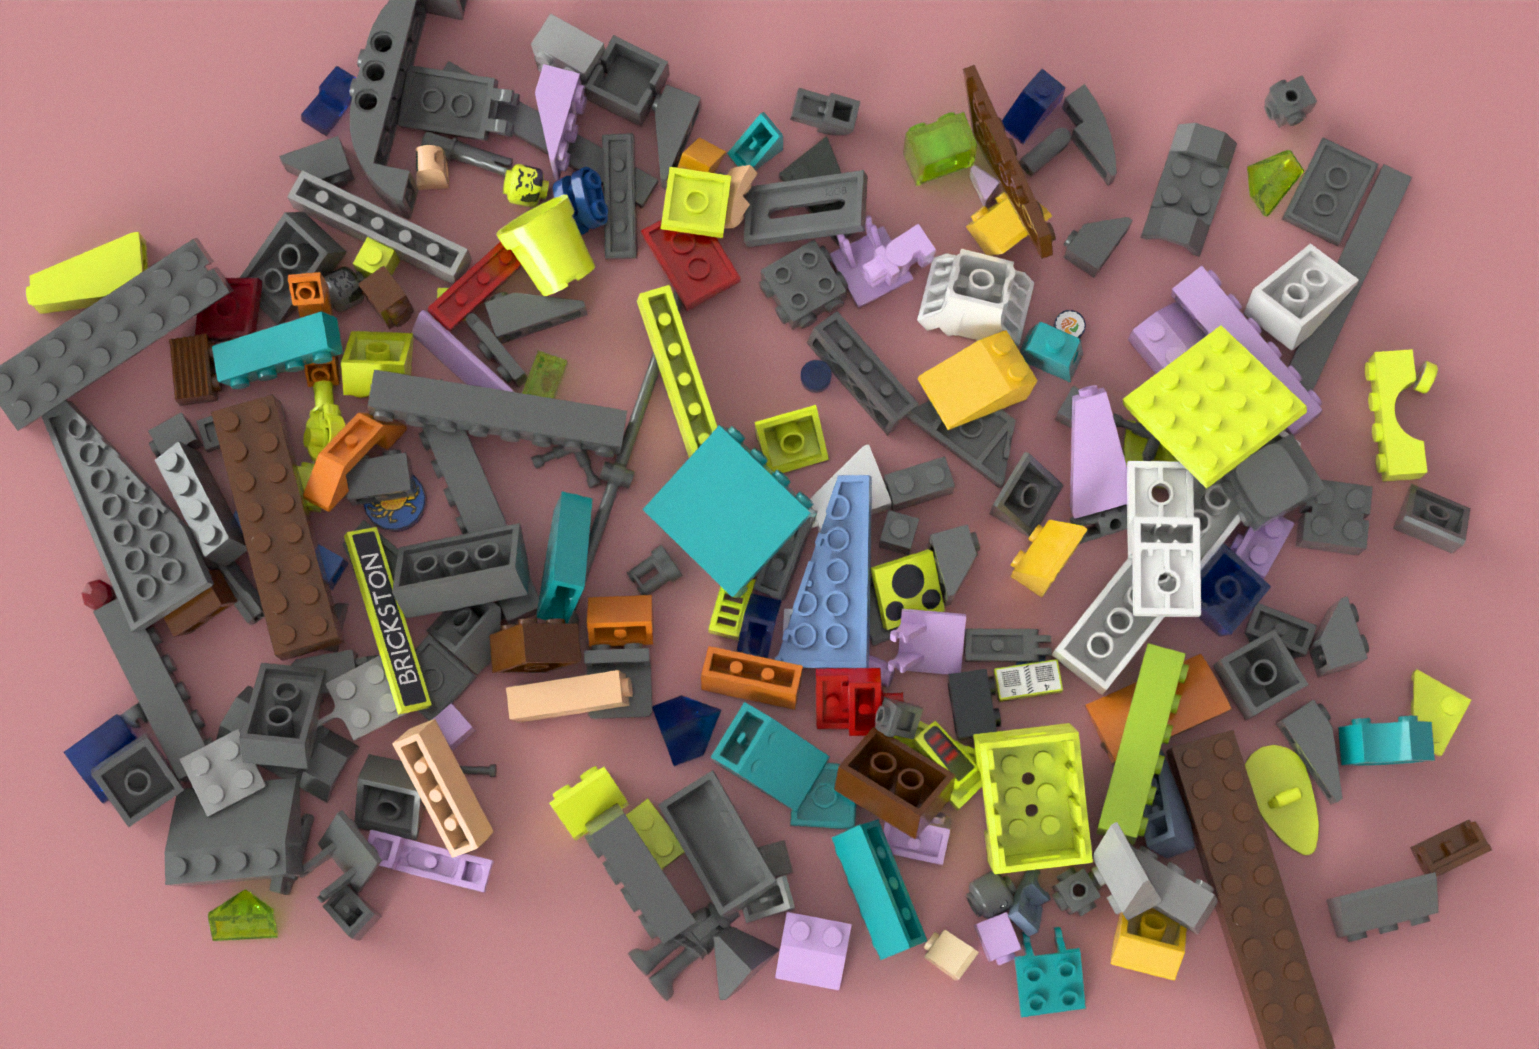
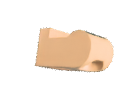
[415,145,449,190]

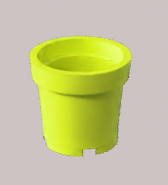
[496,195,595,296]

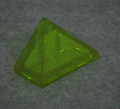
[1247,150,1304,217]
[208,889,278,941]

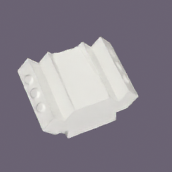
[917,249,1034,346]

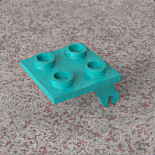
[1014,927,1086,1018]

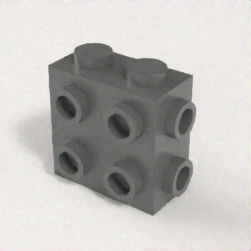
[759,239,848,330]

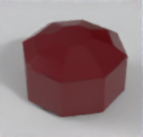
[81,579,116,610]

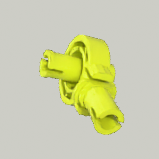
[303,380,345,464]

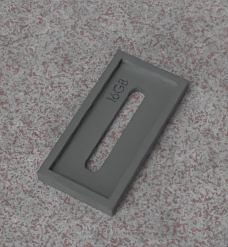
[744,170,868,247]

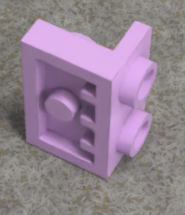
[1229,516,1295,579]
[883,812,951,865]

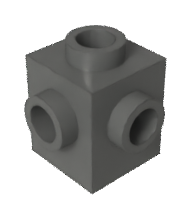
[1264,76,1317,128]
[1052,867,1101,916]

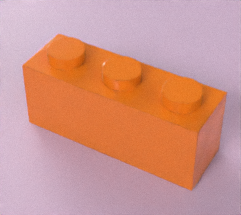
[701,646,803,710]

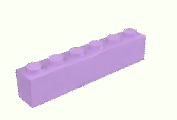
[1171,266,1323,436]

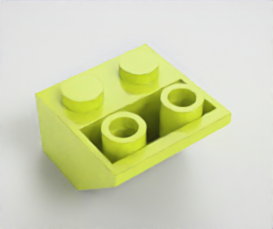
[549,766,629,840]

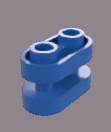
[553,167,608,235]

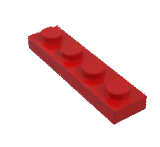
[427,241,522,332]

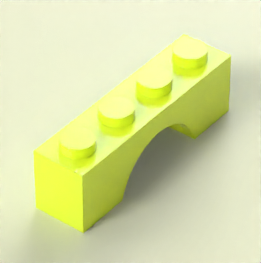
[1365,349,1427,482]

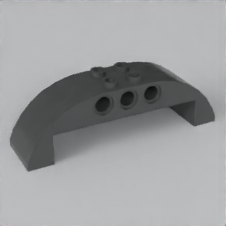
[350,0,468,219]

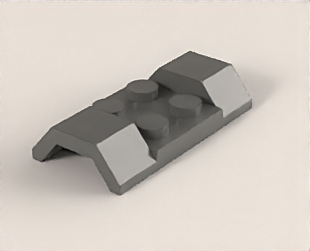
[1140,123,1237,257]
[216,685,360,803]

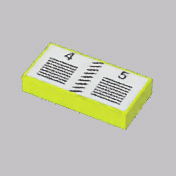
[994,659,1063,702]

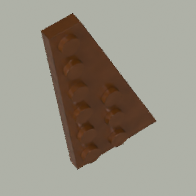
[963,65,1056,259]

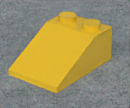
[918,330,1038,430]
[1010,520,1088,598]

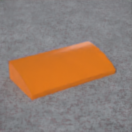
[1085,654,1232,764]

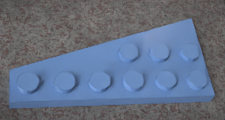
[775,475,872,668]

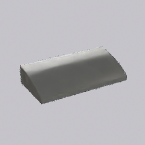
[658,770,777,918]

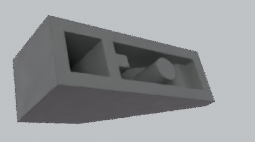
[652,85,702,189]
[484,292,588,344]
[1276,699,1343,805]

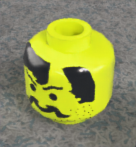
[502,164,549,207]

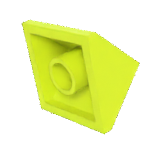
[755,405,829,473]

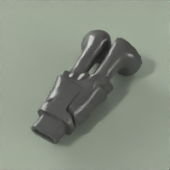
[627,902,741,1001]

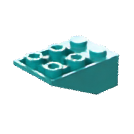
[711,702,830,812]

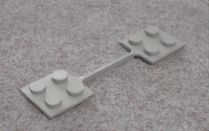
[179,655,407,817]

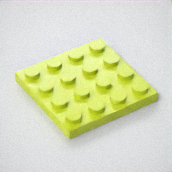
[1122,325,1307,488]

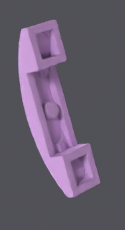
[368,830,494,893]

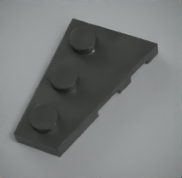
[779,136,853,245]

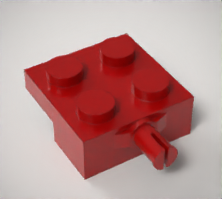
[816,668,904,736]

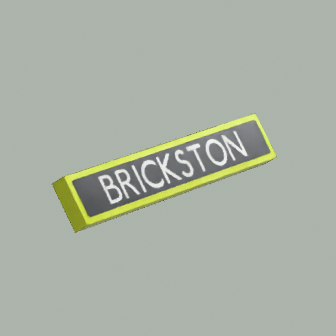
[344,527,432,715]

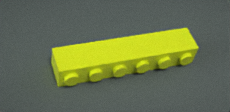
[637,285,717,458]

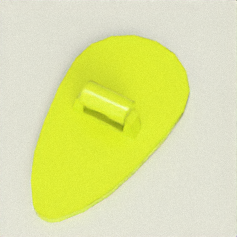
[1245,745,1319,855]

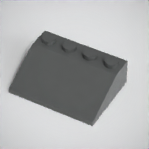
[164,777,303,886]

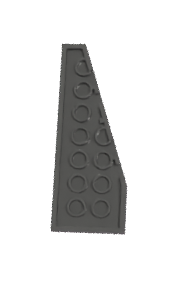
[41,400,214,633]

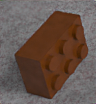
[834,726,956,840]

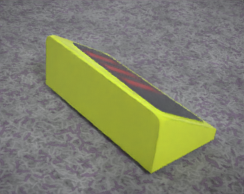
[911,721,978,790]

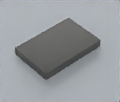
[1282,137,1379,246]

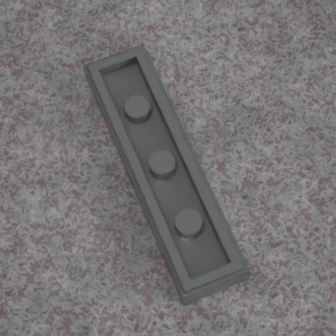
[602,133,637,260]

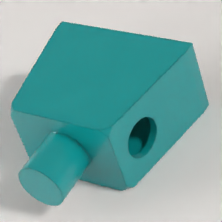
[1020,322,1083,383]

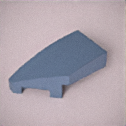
[1008,869,1051,937]

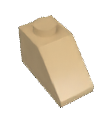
[924,930,979,981]

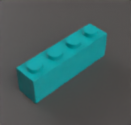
[212,311,343,389]
[832,819,928,960]

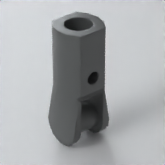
[1019,127,1071,177]

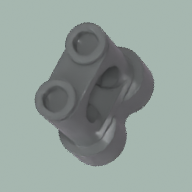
[627,545,683,595]

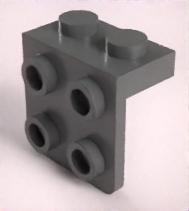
[584,643,652,719]

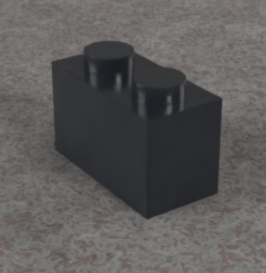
[946,669,1001,741]

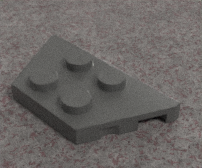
[906,400,1016,488]

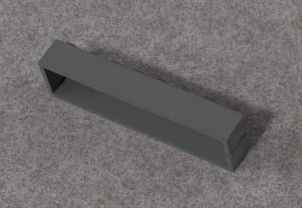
[0,238,234,431]

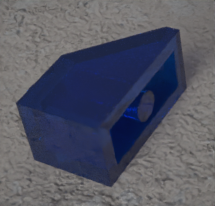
[1002,69,1066,144]
[736,593,782,658]

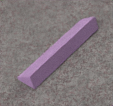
[412,310,514,392]

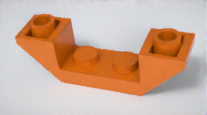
[288,272,339,387]
[303,412,407,512]

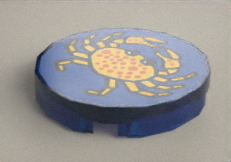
[363,475,427,532]

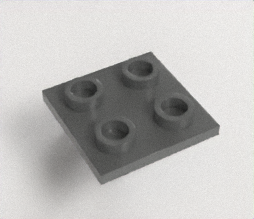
[300,810,382,903]

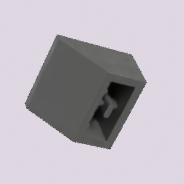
[1309,596,1369,678]

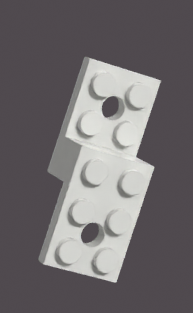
[1127,461,1201,617]

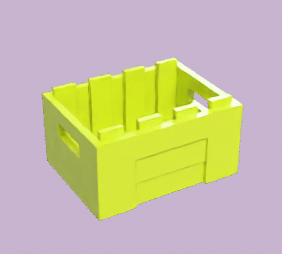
[973,723,1093,874]

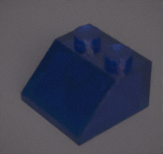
[1198,544,1271,637]

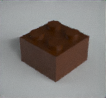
[489,618,581,673]

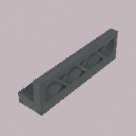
[807,311,919,436]

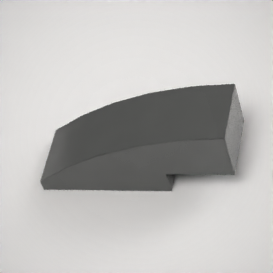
[1062,84,1117,186]

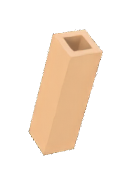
[506,670,633,723]

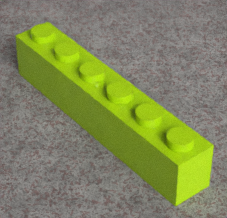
[1096,643,1189,844]

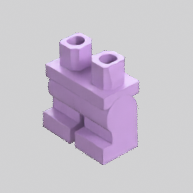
[862,224,936,289]

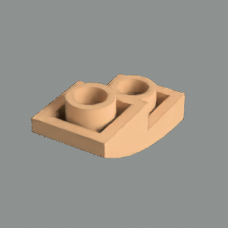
[724,165,758,229]

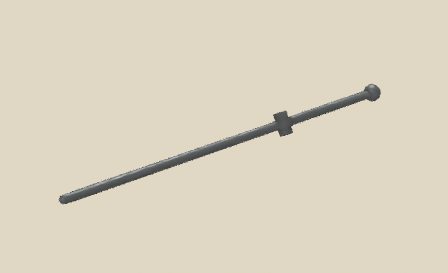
[568,172,725,624]

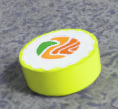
[1413,361,1438,394]

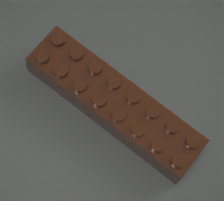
[211,394,345,661]

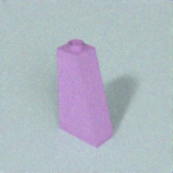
[1070,385,1127,519]

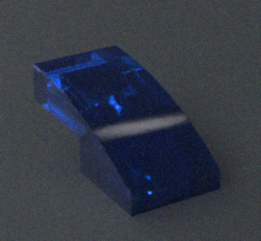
[301,66,356,136]

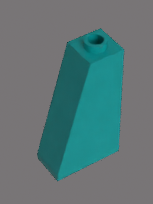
[536,491,593,624]

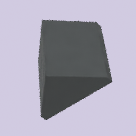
[989,452,1064,537]
[1393,484,1471,553]

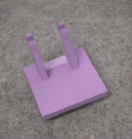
[830,215,913,309]
[888,609,966,674]

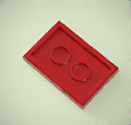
[641,219,741,311]

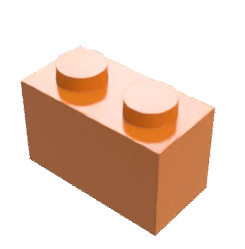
[587,595,654,647]

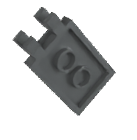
[397,65,520,141]

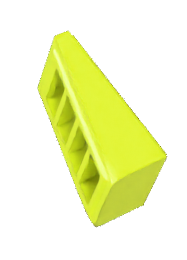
[708,579,756,641]

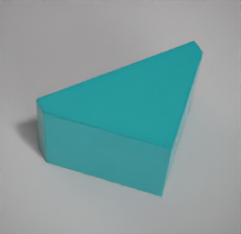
[727,112,783,171]

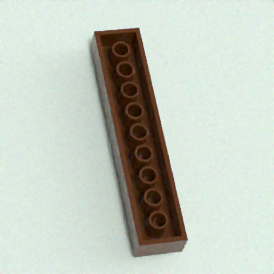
[1166,730,1336,1049]

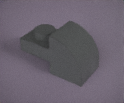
[790,88,860,135]

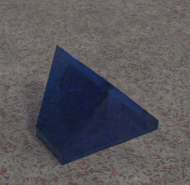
[652,695,722,767]

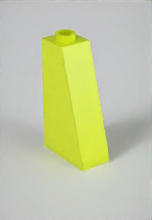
[26,232,148,314]

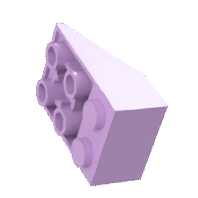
[535,64,587,180]

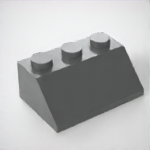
[1326,872,1439,942]

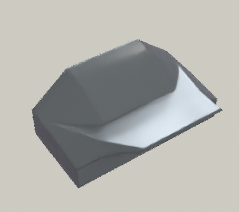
[1244,602,1317,659]

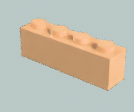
[392,719,494,858]

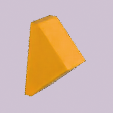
[677,137,726,173]

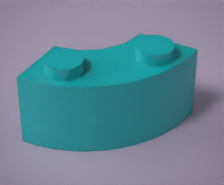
[1338,716,1435,766]

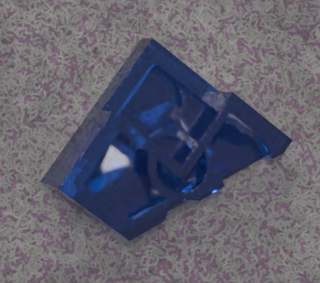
[64,714,138,804]

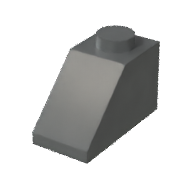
[279,136,355,188]
[1064,217,1133,278]

